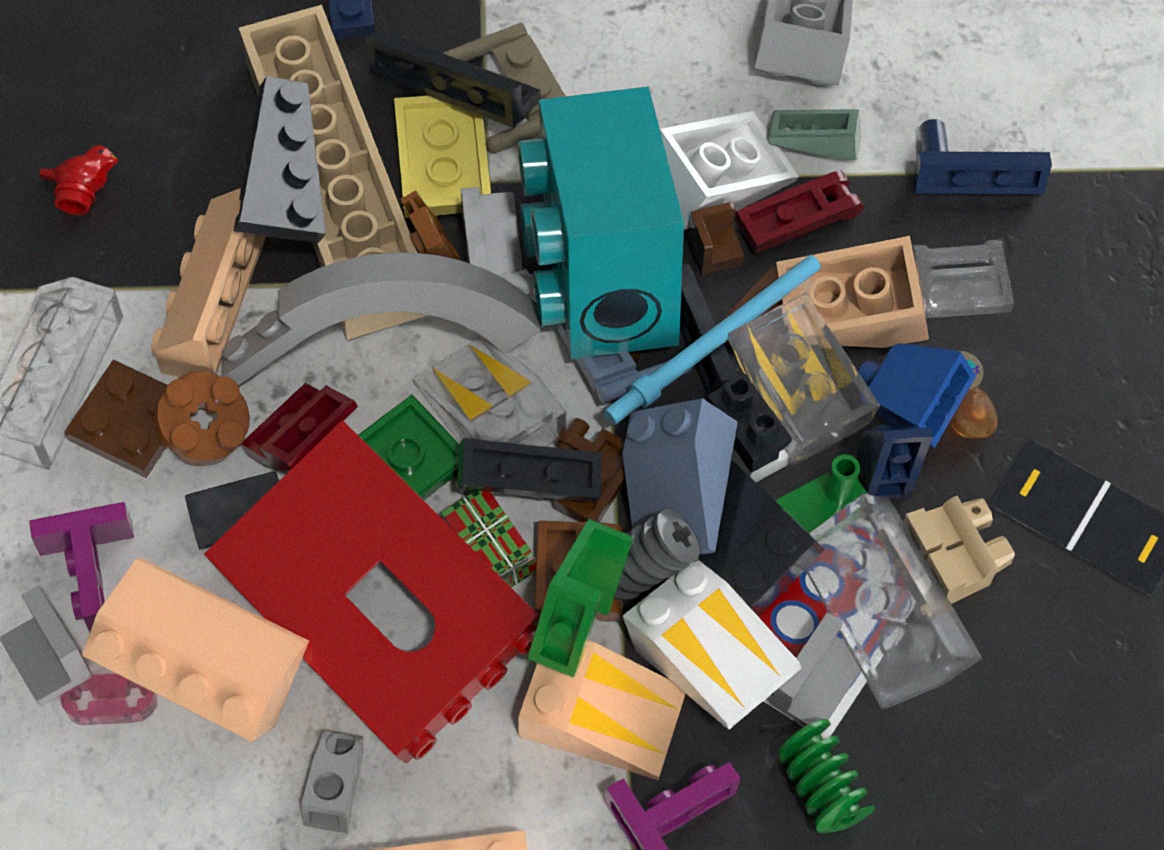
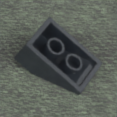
[698,459,825,617]

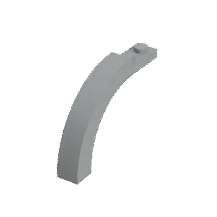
[221,253,541,386]

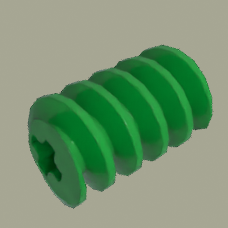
[777,719,875,833]

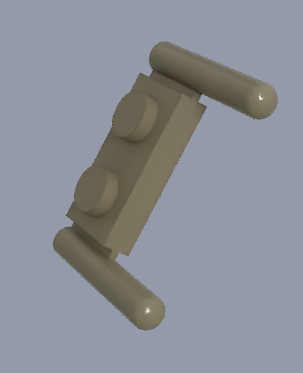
[443,22,565,153]

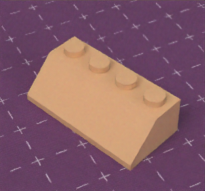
[151,188,266,377]
[82,557,309,742]

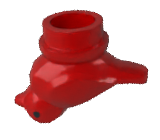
[39,146,118,215]

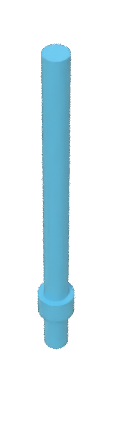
[604,255,821,425]

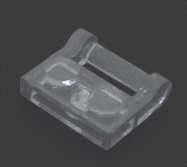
[912,239,1014,318]

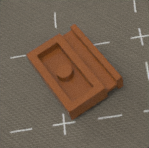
[400,190,462,261]

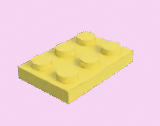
[394,96,491,218]

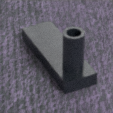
[680,264,779,395]
[455,438,602,503]

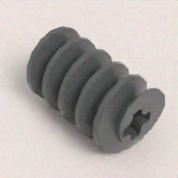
[615,509,700,601]

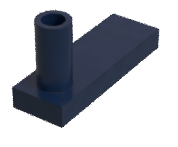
[913,119,1052,194]

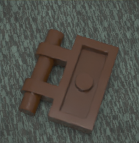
[531,417,626,523]

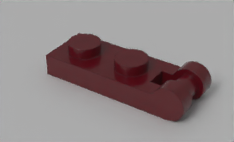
[735,170,864,254]

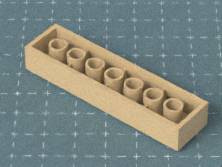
[239,5,428,340]

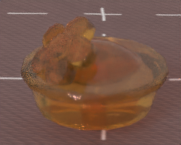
[950,387,998,439]

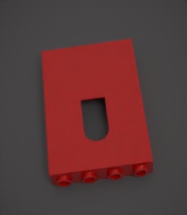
[204,420,540,764]

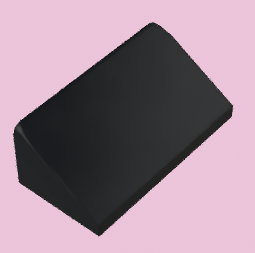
[185,471,279,550]

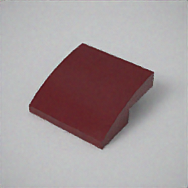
[241,382,358,471]

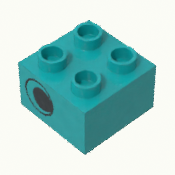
[517,86,684,360]

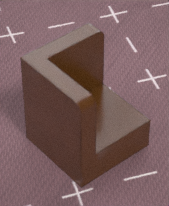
[688,202,744,276]

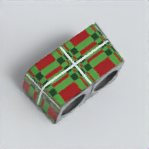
[440,491,537,588]

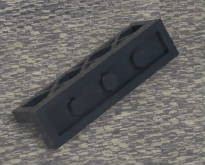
[366,30,541,128]

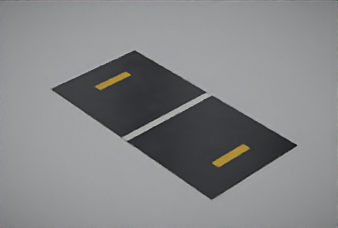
[988,438,1164,596]

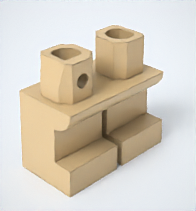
[899,495,1015,608]

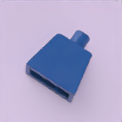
[857,343,976,448]

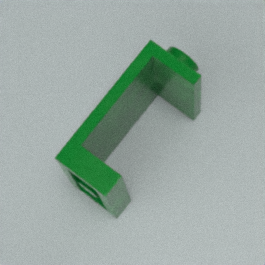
[528,519,634,678]

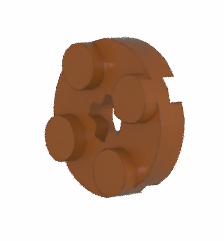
[154,372,250,466]

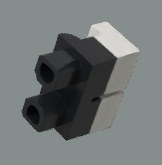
[706,374,792,482]

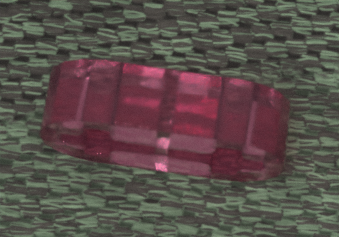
[60,674,158,725]

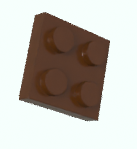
[64,359,168,478]

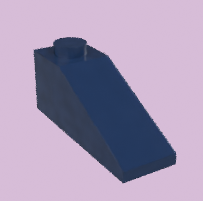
[857,425,933,500]

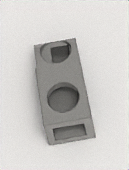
[301,730,364,834]

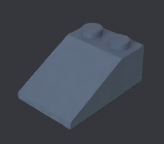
[623,398,738,555]

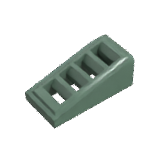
[768,109,861,160]

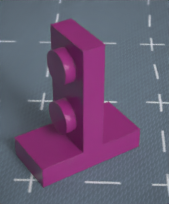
[29,502,135,633]
[605,762,740,850]

